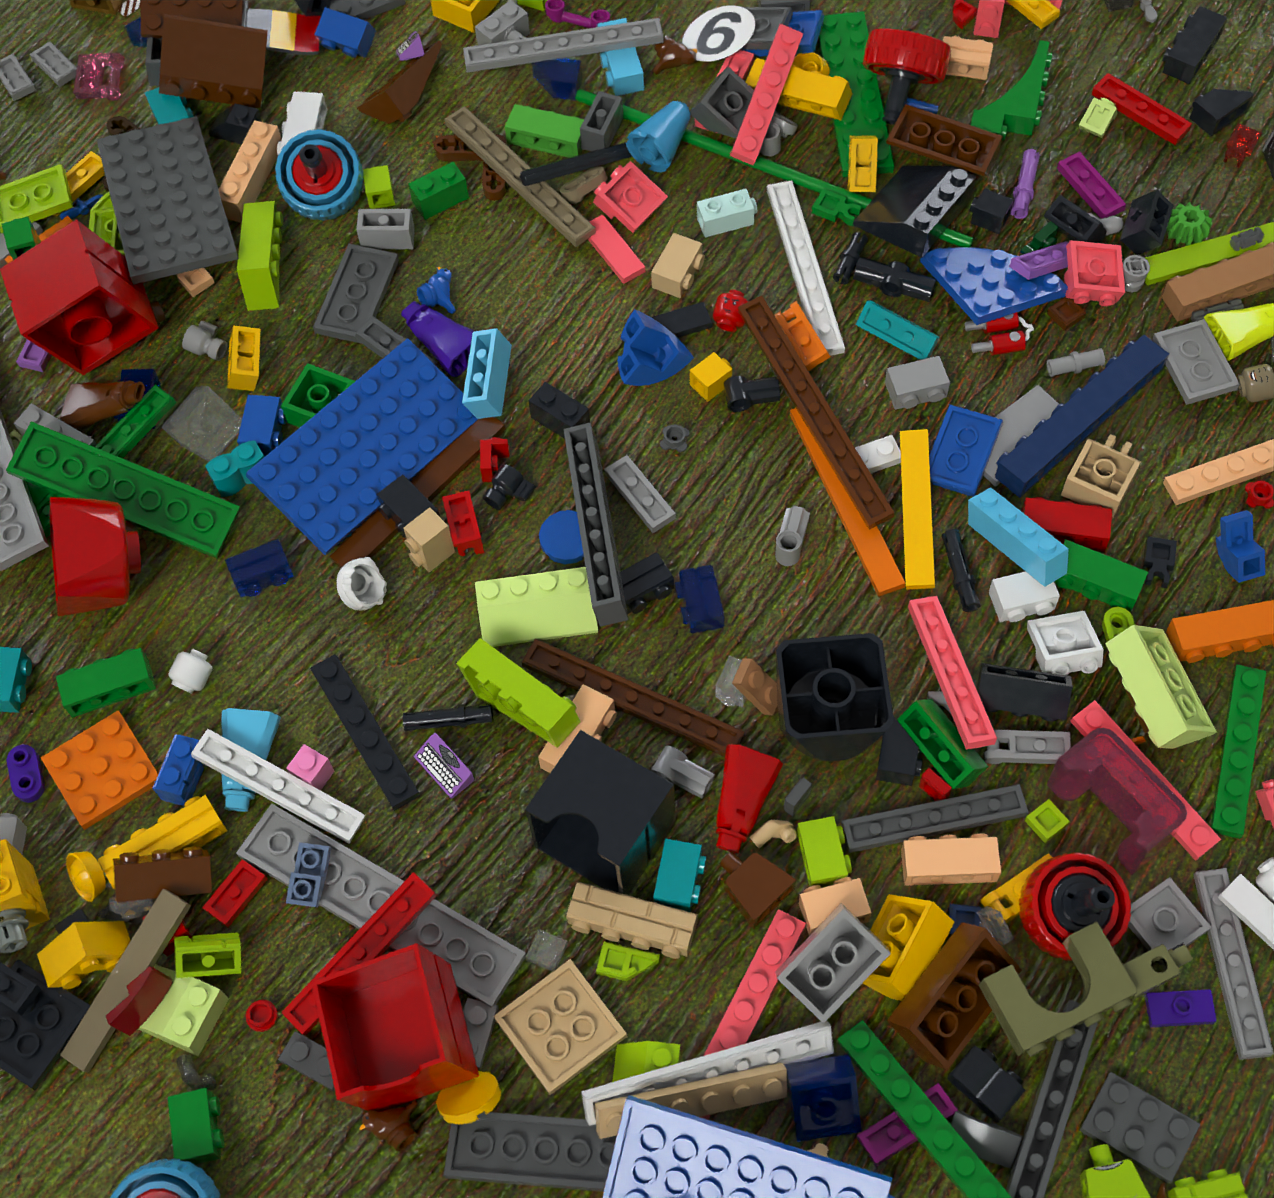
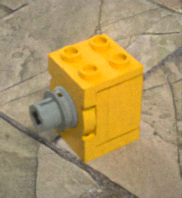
[0,839,50,953]

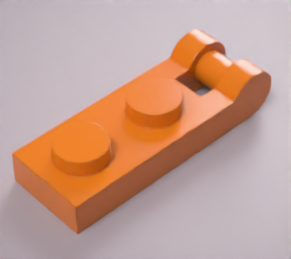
[774,301,831,371]

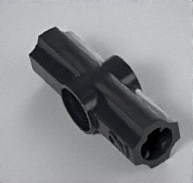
[853,257,937,302]

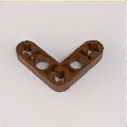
[433,134,507,201]

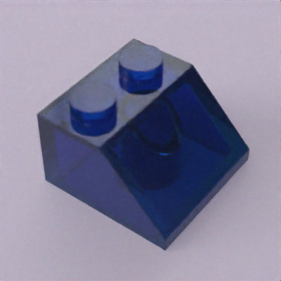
[785,1054,862,1142]

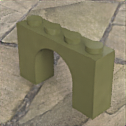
[978,922,1138,1057]

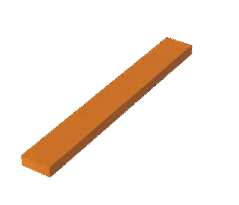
[790,408,905,597]

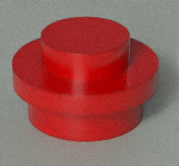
[245,1000,278,1032]

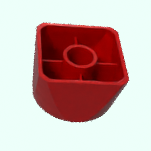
[49,497,141,616]

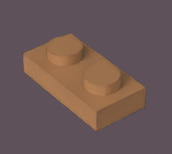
[732,658,777,716]

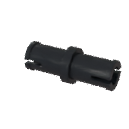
[833,232,868,285]

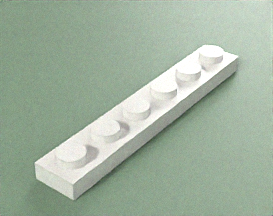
[191,728,365,844]

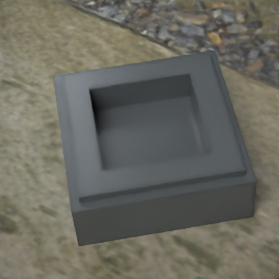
[784,778,812,817]

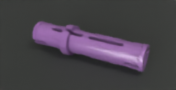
[1011,149,1040,219]

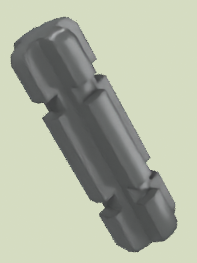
[1190,298,1244,322]

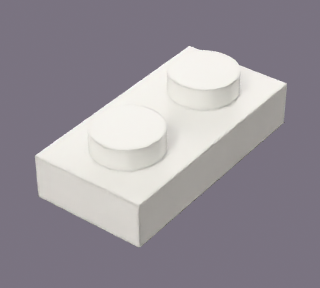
[855,435,901,473]

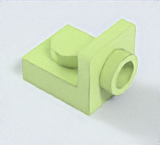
[1079,98,1117,138]

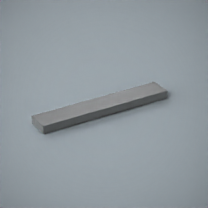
[1193,868,1274,1060]

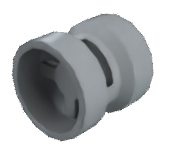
[1123,255,1150,292]

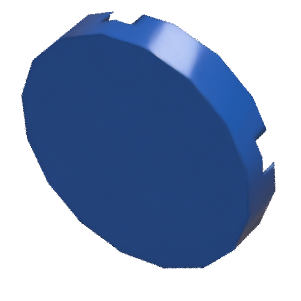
[539,510,584,564]

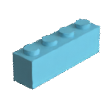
[968,487,1069,587]

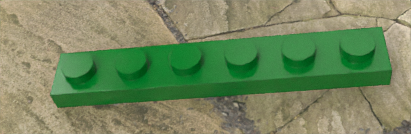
[1210,664,1266,839]

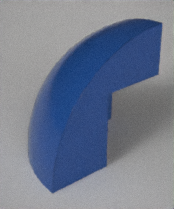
[618,309,694,386]

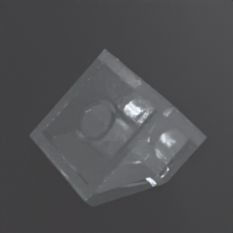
[161,385,242,462]

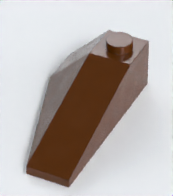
[357,40,442,124]

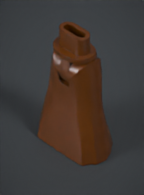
[60,380,145,432]

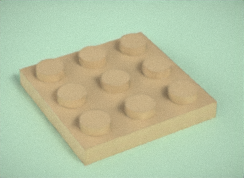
[493,959,627,1095]

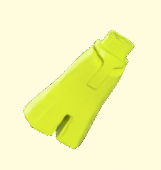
[1204,303,1274,361]

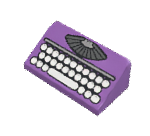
[396,31,424,61]
[414,732,475,799]

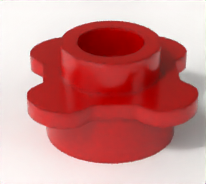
[1245,481,1274,509]

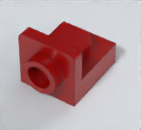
[480,437,510,482]

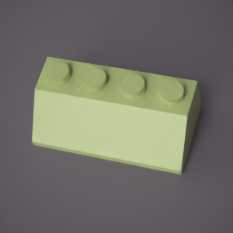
[475,567,598,647]
[1105,625,1217,749]

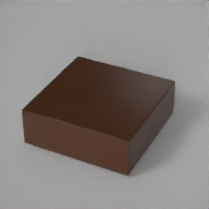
[1047,297,1086,331]

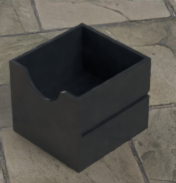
[525,730,676,895]

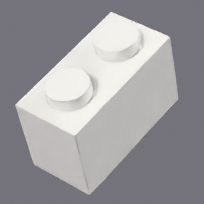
[989,571,1060,622]

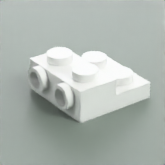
[1027,611,1104,676]

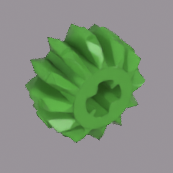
[1166,201,1212,246]

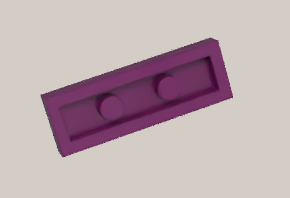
[1057,151,1126,219]
[857,1083,958,1167]

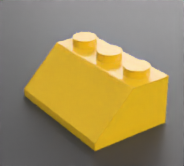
[862,894,954,1001]

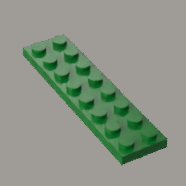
[818,11,894,178]
[6,421,241,559]

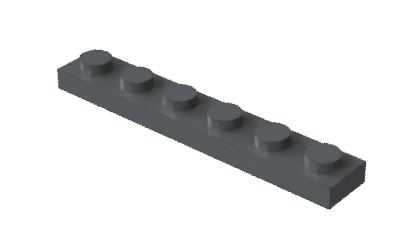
[841,784,1028,853]

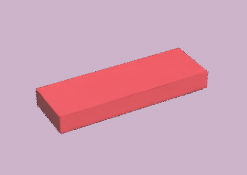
[588,214,645,284]

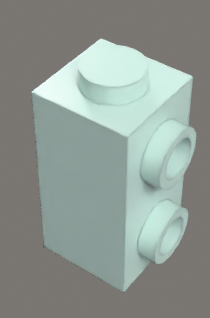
[697,189,757,238]

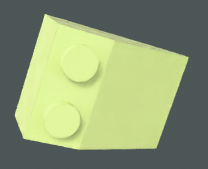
[138,964,229,1057]

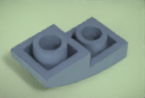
[286,842,332,908]

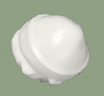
[337,557,387,611]

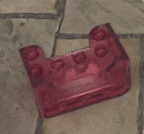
[1046,728,1187,876]

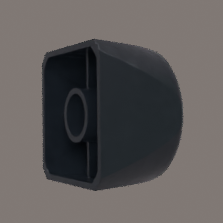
[776,633,894,761]

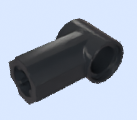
[724,376,780,412]

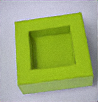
[1024,799,1070,844]

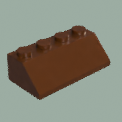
[886,104,1002,176]

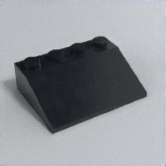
[853,165,976,258]

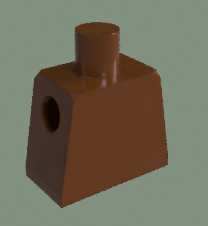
[720,851,796,929]

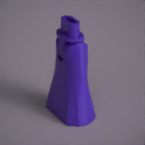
[401,301,475,377]

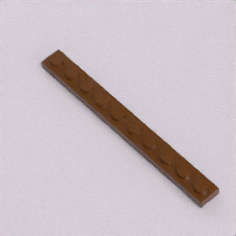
[738,295,894,530]

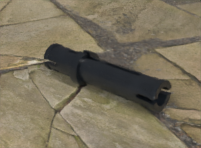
[941,529,981,612]
[403,704,493,731]

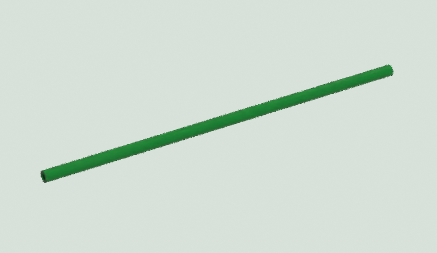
[575,88,974,247]

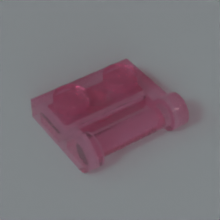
[74,53,125,101]

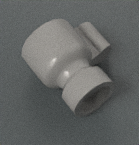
[182,320,227,361]

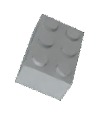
[775,903,891,1023]

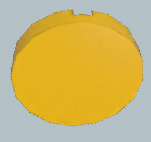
[436,1071,502,1125]

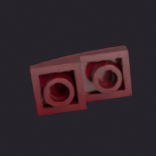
[105,966,172,1036]

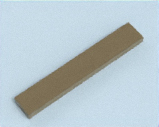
[60,889,191,1072]

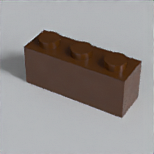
[113,846,212,902]

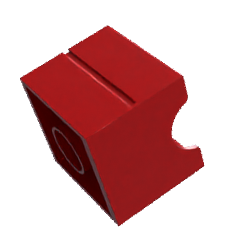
[0,219,159,376]
[311,943,479,1112]

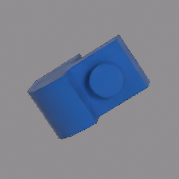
[1215,510,1265,583]

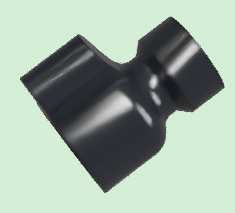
[482,464,536,510]

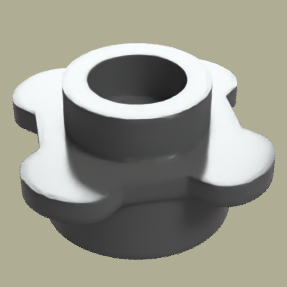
[660,424,689,452]

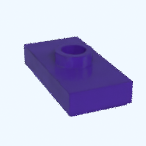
[1145,989,1217,1027]

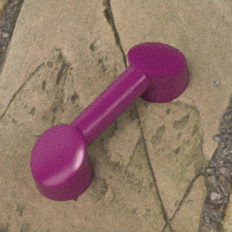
[545,0,610,28]

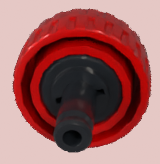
[863,28,951,125]
[1019,852,1131,961]

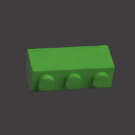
[505,104,584,158]

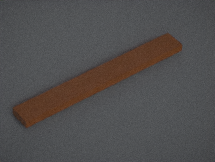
[330,417,506,568]
[522,638,745,757]

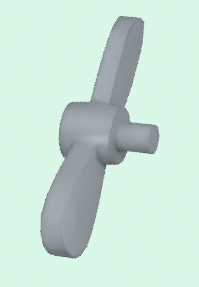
[1140,0,1157,23]

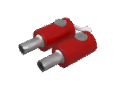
[965,312,1034,355]

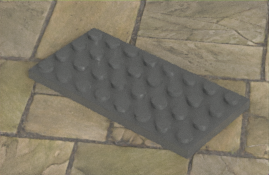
[97,116,238,285]

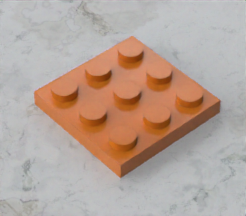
[41,710,159,830]

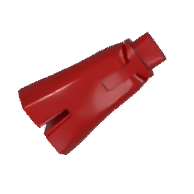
[716,744,783,854]

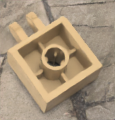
[1061,434,1141,519]

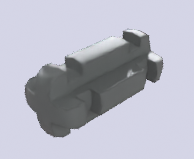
[1230,227,1264,251]

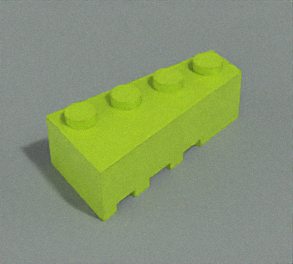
[237,201,283,311]
[456,638,581,748]

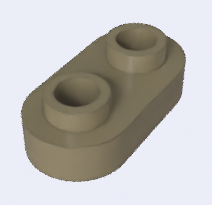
[559,167,608,204]

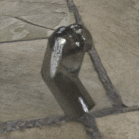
[176,1054,217,1091]

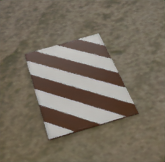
[118,0,140,17]

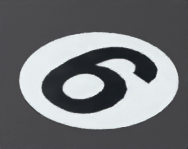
[682,6,755,61]

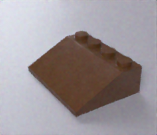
[159,14,268,109]

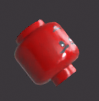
[712,290,749,332]

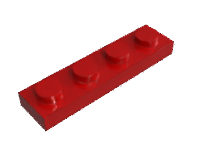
[1091,73,1192,146]

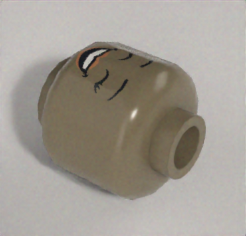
[1237,364,1274,403]

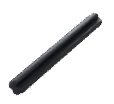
[520,142,632,186]

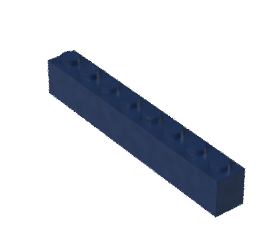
[995,335,1169,498]

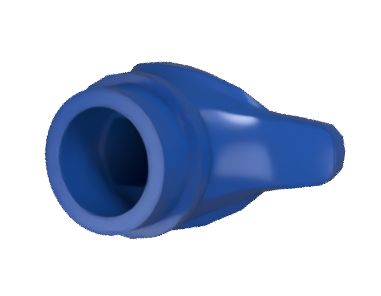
[417,267,456,314]

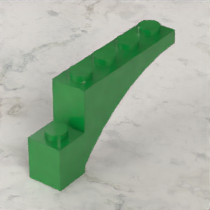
[971,40,1053,141]

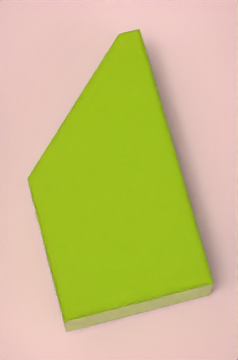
[596,941,660,981]

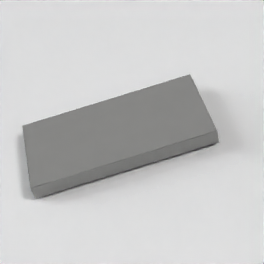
[983,385,1059,487]

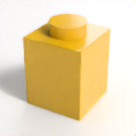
[690,352,733,402]

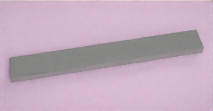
[463,18,664,73]

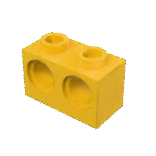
[848,136,878,192]
[227,325,260,391]

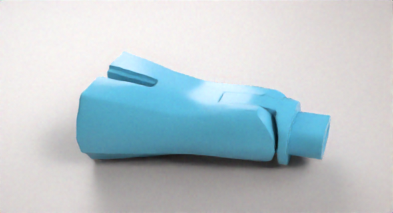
[221,708,281,812]

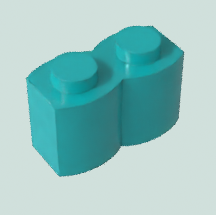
[205,441,264,497]

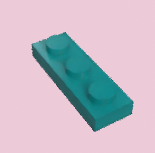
[856,300,940,360]

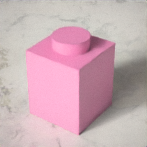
[286,744,335,791]

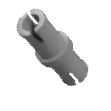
[1047,348,1105,377]

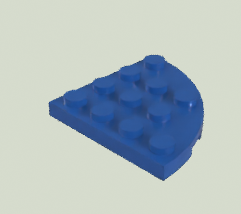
[920,247,1068,325]

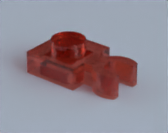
[1223,123,1262,168]

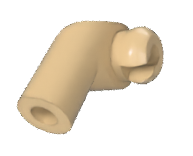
[750,820,797,848]

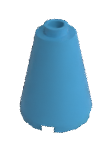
[626,101,691,173]

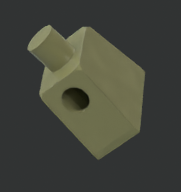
[1123,943,1193,1001]

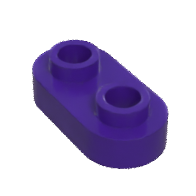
[7,744,45,803]

